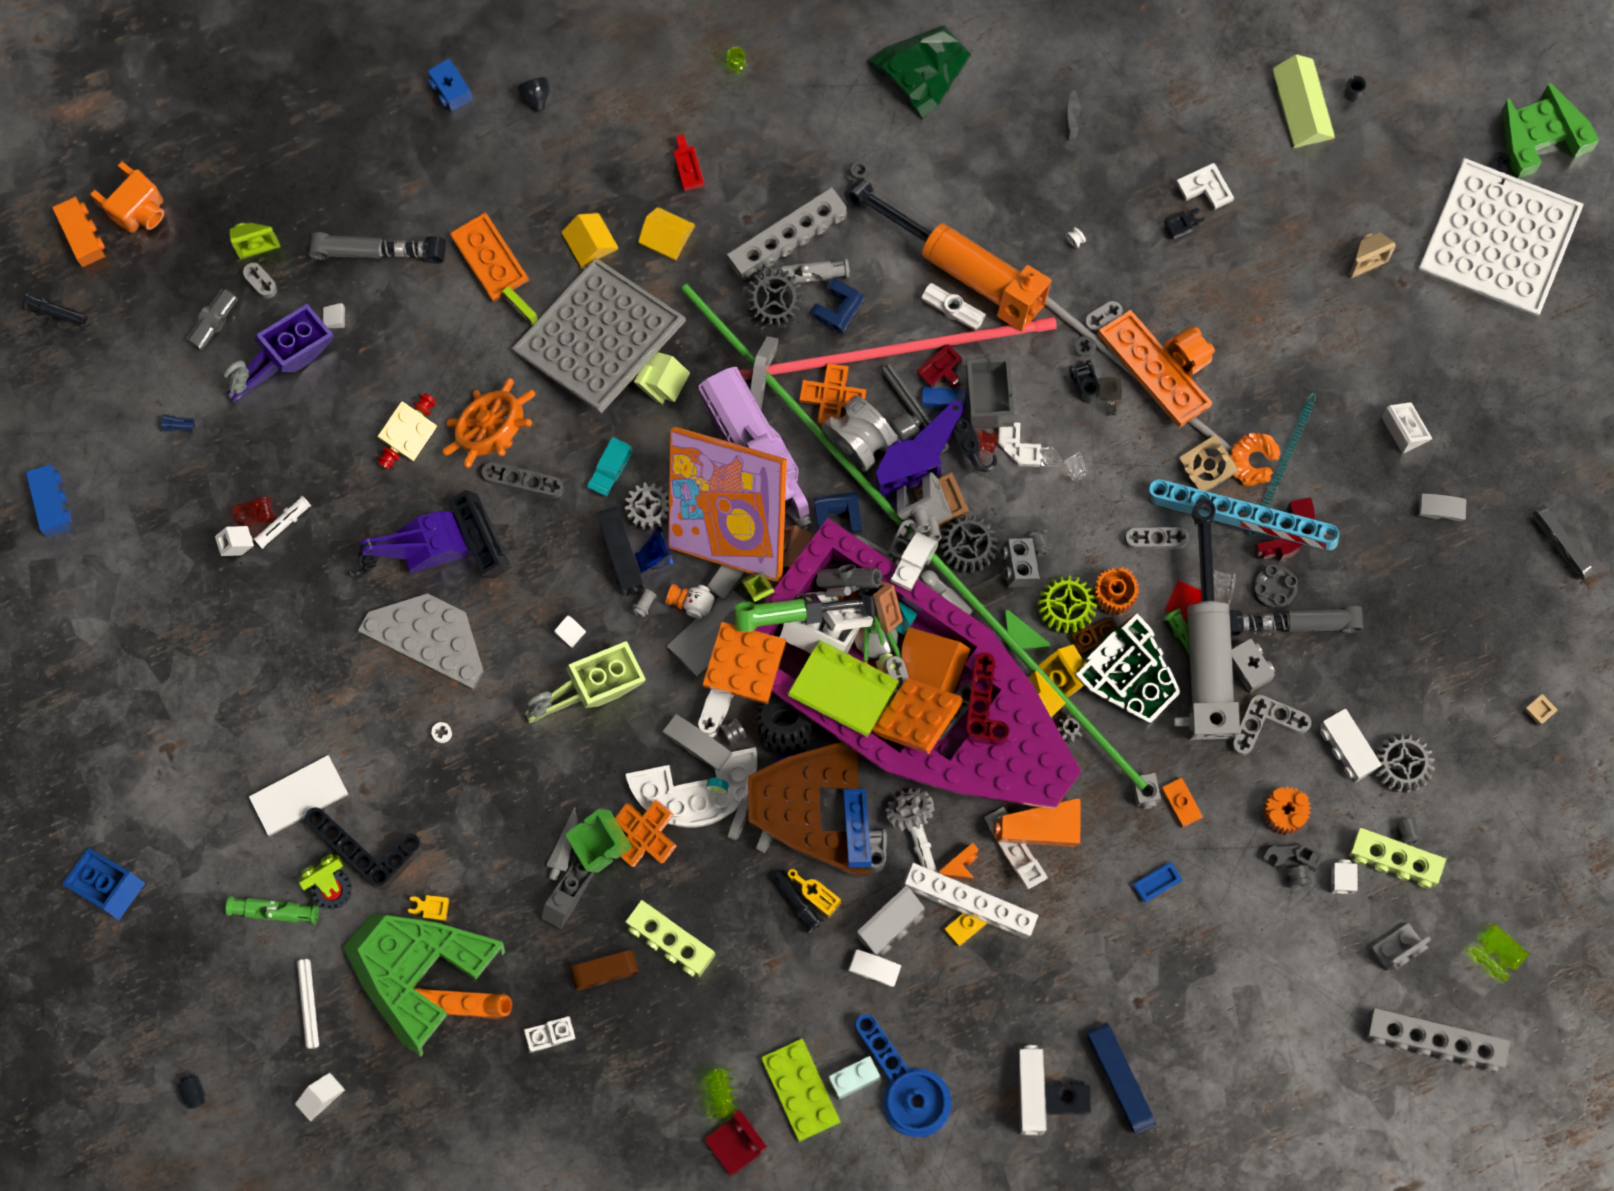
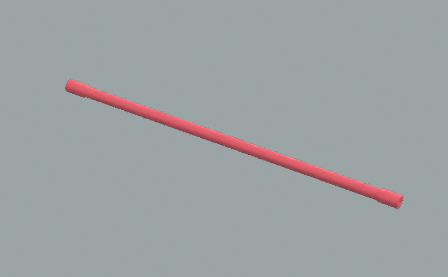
[739,317,1056,380]

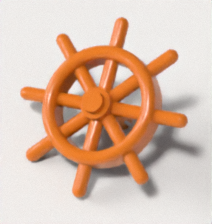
[442,378,535,468]

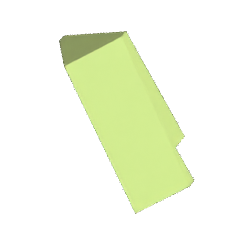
[1272,55,1335,148]

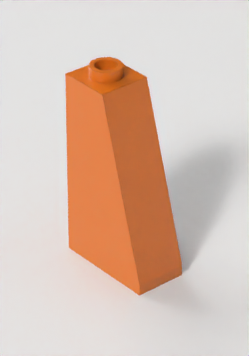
[993,799,1080,847]

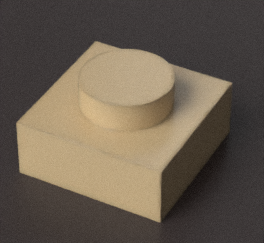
[1525,694,1557,726]

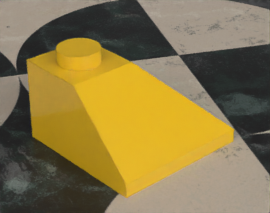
[1030,645,1084,698]

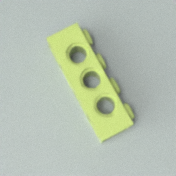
[1348,828,1446,889]
[626,900,715,977]

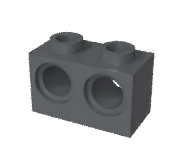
[1000,538,1040,587]

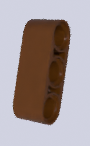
[570,950,639,990]

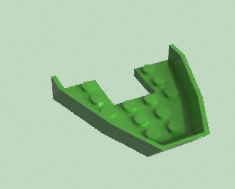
[343,913,505,1057]

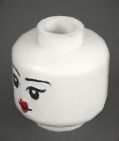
[683,585,715,619]

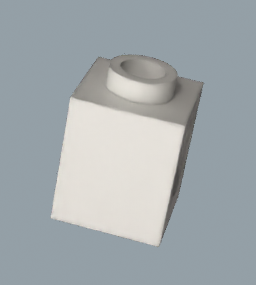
[1331,860,1357,894]

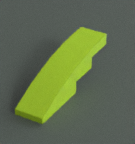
[741,572,774,602]

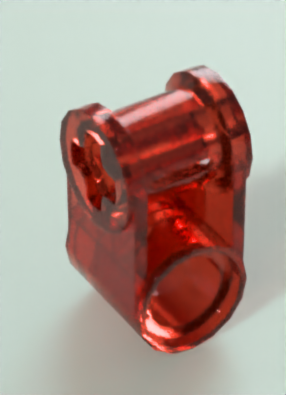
[232,497,277,527]

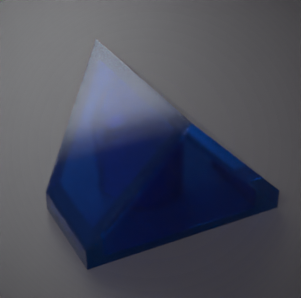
[635,526,673,573]

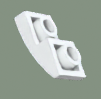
[848,949,901,987]
[523,1017,575,1053]

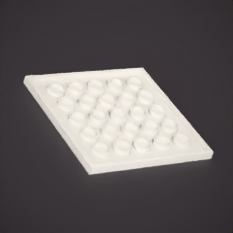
[1418,158,1584,317]

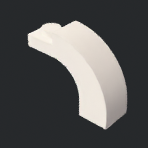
[891,532,938,591]

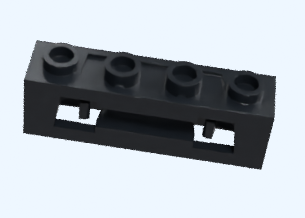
[448,490,511,578]

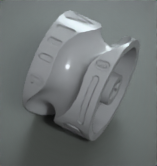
[822,395,898,472]

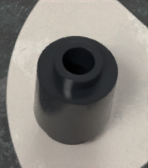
[177,1074,206,1110]

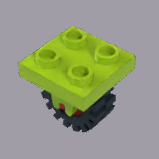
[299,853,352,910]

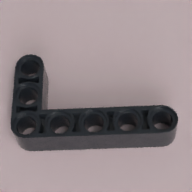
[305,807,423,890]

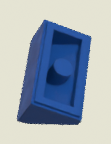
[922,387,966,411]

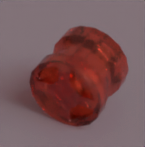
[979,429,998,454]

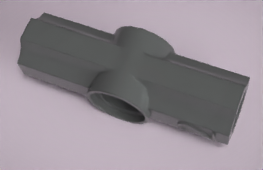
[186,288,238,350]
[816,564,882,592]

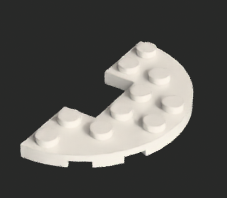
[626,747,757,828]

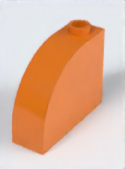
[902,627,971,693]

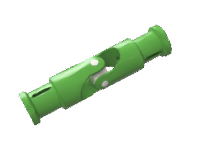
[226,896,319,925]

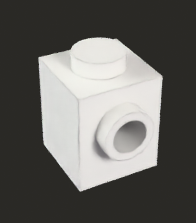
[215,526,254,556]

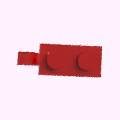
[674,134,705,192]

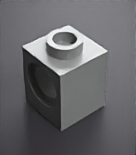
[1131,773,1161,809]

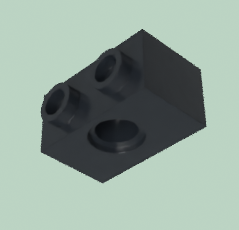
[1044,1081,1091,1115]

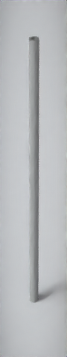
[1045,296,1232,452]

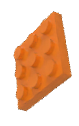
[703,622,786,704]
[872,678,964,754]

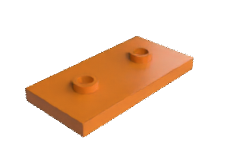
[449,212,529,302]

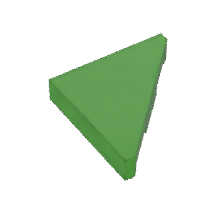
[1005,610,1050,651]

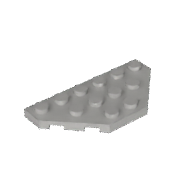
[358,593,484,690]

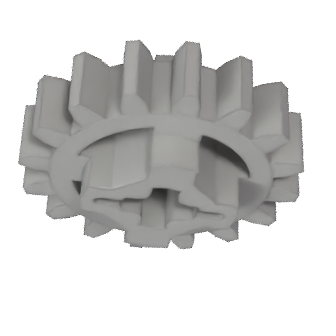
[625,482,669,530]
[886,788,935,831]

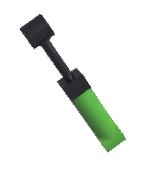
[734,588,879,632]

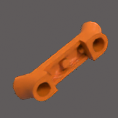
[413,988,512,1019]

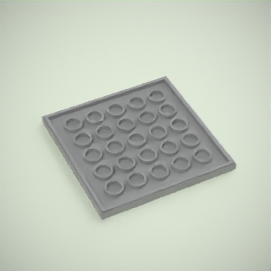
[512,258,686,413]

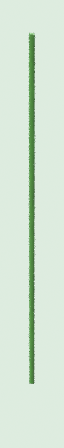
[681,284,1148,791]

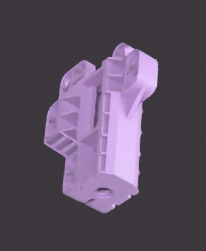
[698,367,809,518]

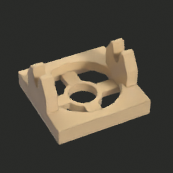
[1179,434,1239,491]

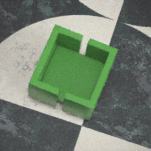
[565,809,632,873]

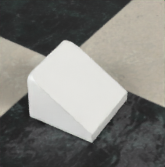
[323,303,345,328]
[554,615,586,648]

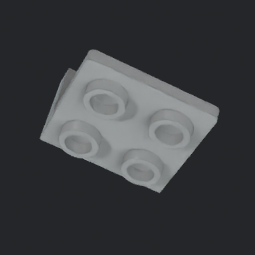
[1371,923,1431,971]

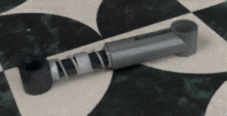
[308,232,446,264]
[1229,606,1364,636]

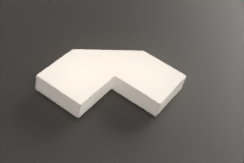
[998,423,1041,467]

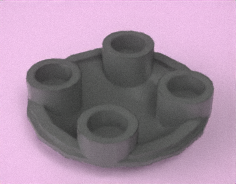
[1254,564,1298,608]

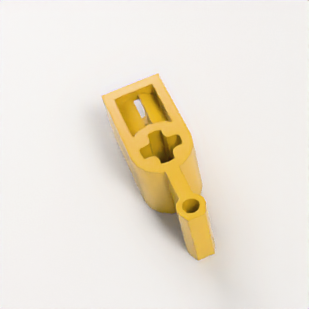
[788,869,841,919]

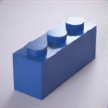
[26,464,72,537]

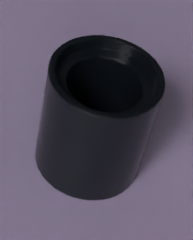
[1344,75,1366,102]

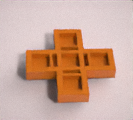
[800,363,866,427]
[615,800,677,867]

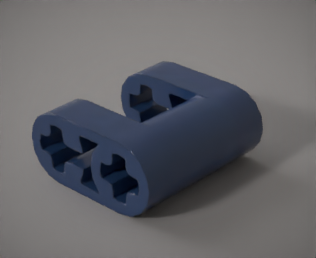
[809,278,865,334]
[814,492,862,533]

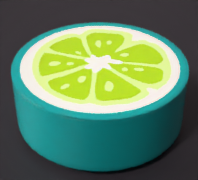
[706,778,729,794]

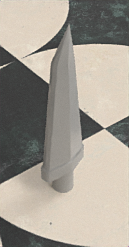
[546,807,578,881]

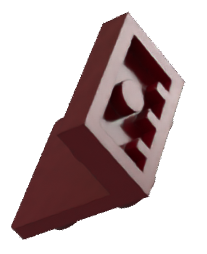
[705,1110,768,1176]

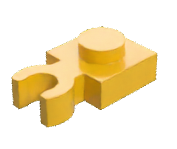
[408,895,450,921]

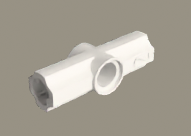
[921,283,986,331]

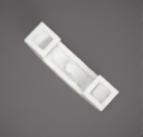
[984,807,1048,889]

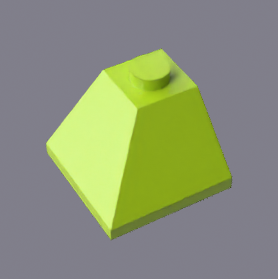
[230,223,281,259]

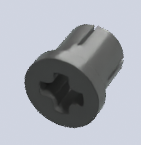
[1397,818,1423,846]

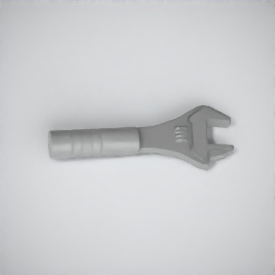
[805,587,851,597]

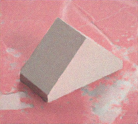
[296,1073,345,1121]

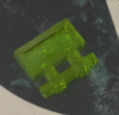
[1470,923,1530,982]

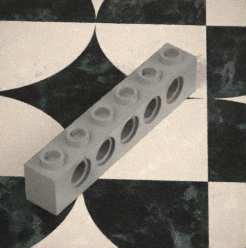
[727,188,846,281]
[1366,1008,1510,1073]

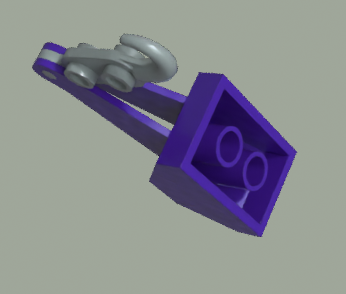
[224,304,334,402]

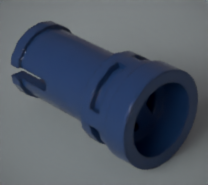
[162,414,195,432]

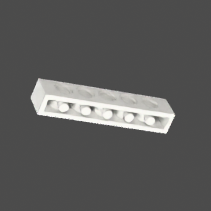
[902,863,1038,939]

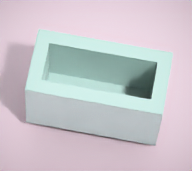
[829,1056,880,1100]

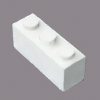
[1320,709,1381,783]

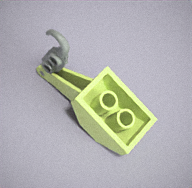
[525,641,646,723]

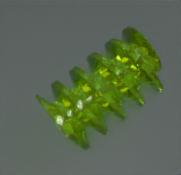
[704,1068,740,1119]

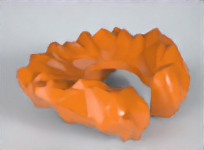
[1230,433,1280,486]

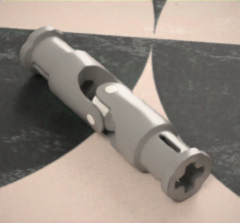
[764,259,850,285]

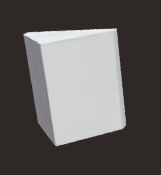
[1382,402,1432,454]

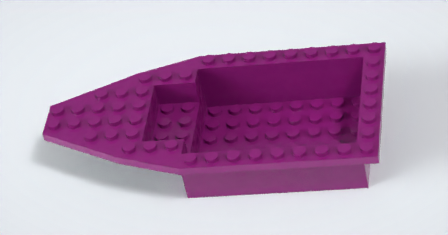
[754,518,1082,809]

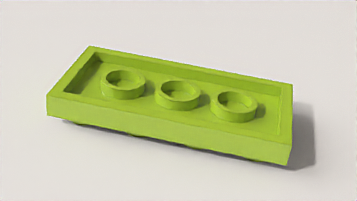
[761,1038,841,1142]

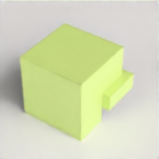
[634,352,690,404]

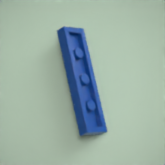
[843,789,872,868]

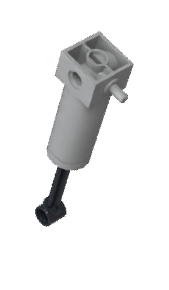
[1174,499,1240,740]

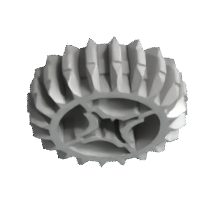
[1376,733,1435,793]

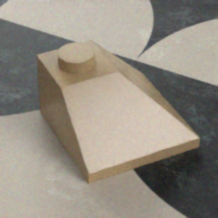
[1349,233,1396,278]

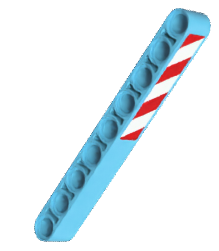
[1149,479,1339,550]

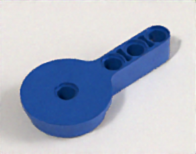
[856,1014,952,1138]

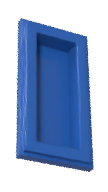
[1133,861,1183,903]

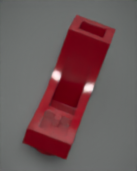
[1254,497,1315,561]

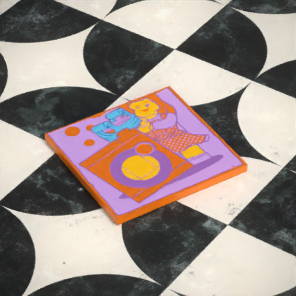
[668,427,787,582]

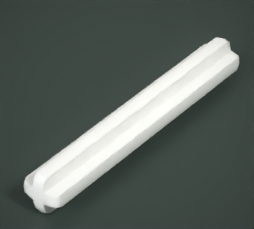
[297,959,319,1049]

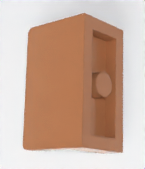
[783,525,813,570]
[873,581,903,633]

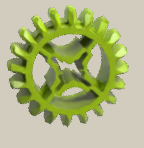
[1038,575,1097,634]

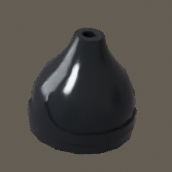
[517,77,550,112]

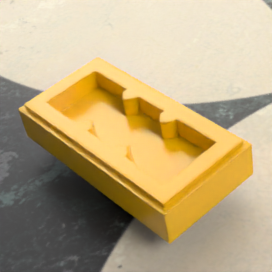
[944,913,987,947]

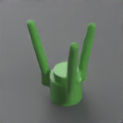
[863,615,902,662]

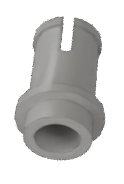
[785,504,812,530]
[632,589,657,618]

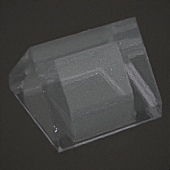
[1064,452,1089,481]

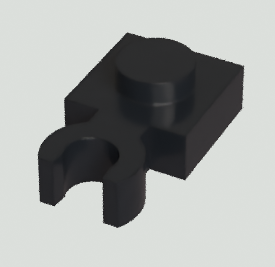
[1164,208,1205,240]

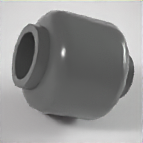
[890,413,921,441]

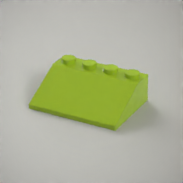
[788,640,899,737]

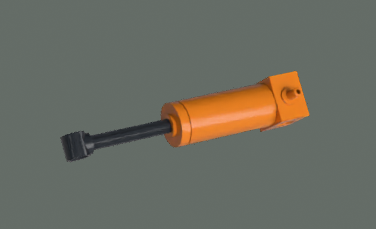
[844,178,1052,332]

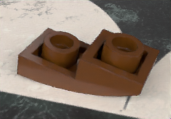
[1072,616,1117,655]

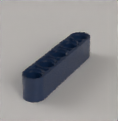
[1086,1022,1156,1134]

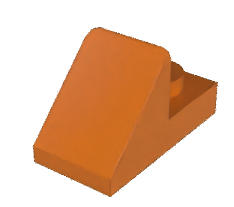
[939,843,979,881]

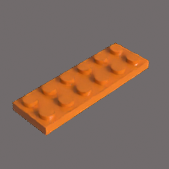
[1097,310,1213,428]

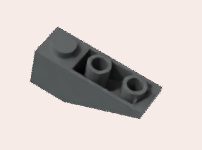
[542,857,595,929]

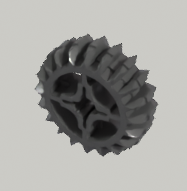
[746,267,803,325]
[940,515,998,573]

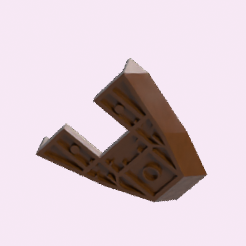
[748,742,870,878]

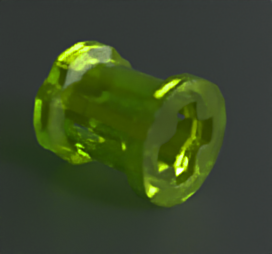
[727,47,746,73]

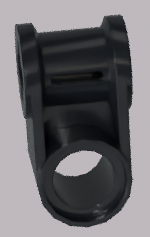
[1069,360,1100,404]

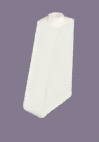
[1019,1045,1046,1135]

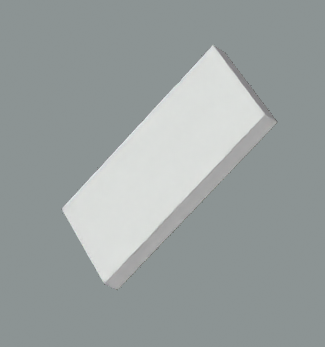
[249,755,349,836]

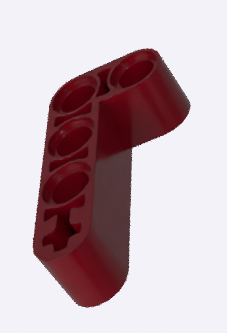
[966,652,1010,745]

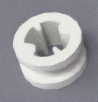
[1065,227,1086,249]
[432,722,452,743]

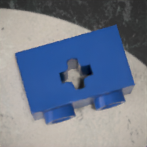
[428,59,473,111]

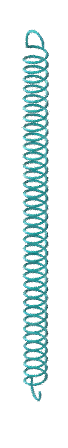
[1249,393,1316,536]

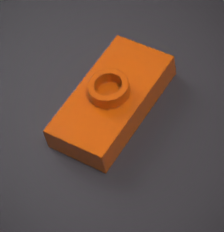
[1162,778,1203,828]

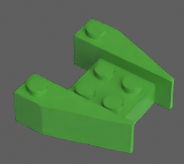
[1502,83,1599,179]

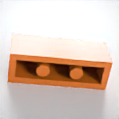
[53,197,105,267]

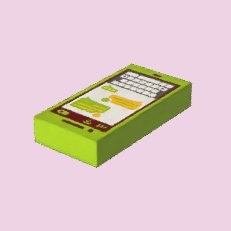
[502,287,538,326]

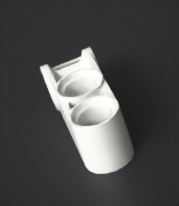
[698,689,734,738]

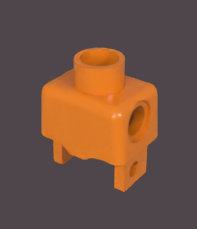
[91,161,164,233]

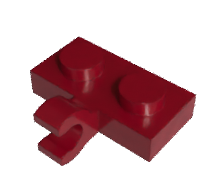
[917,344,963,389]

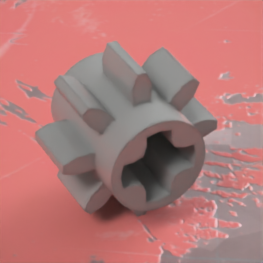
[1058,714,1084,743]

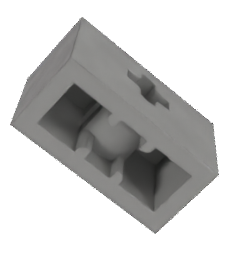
[1232,639,1275,693]

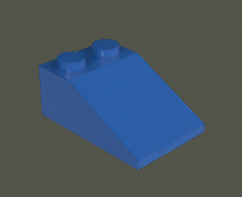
[62,848,145,920]

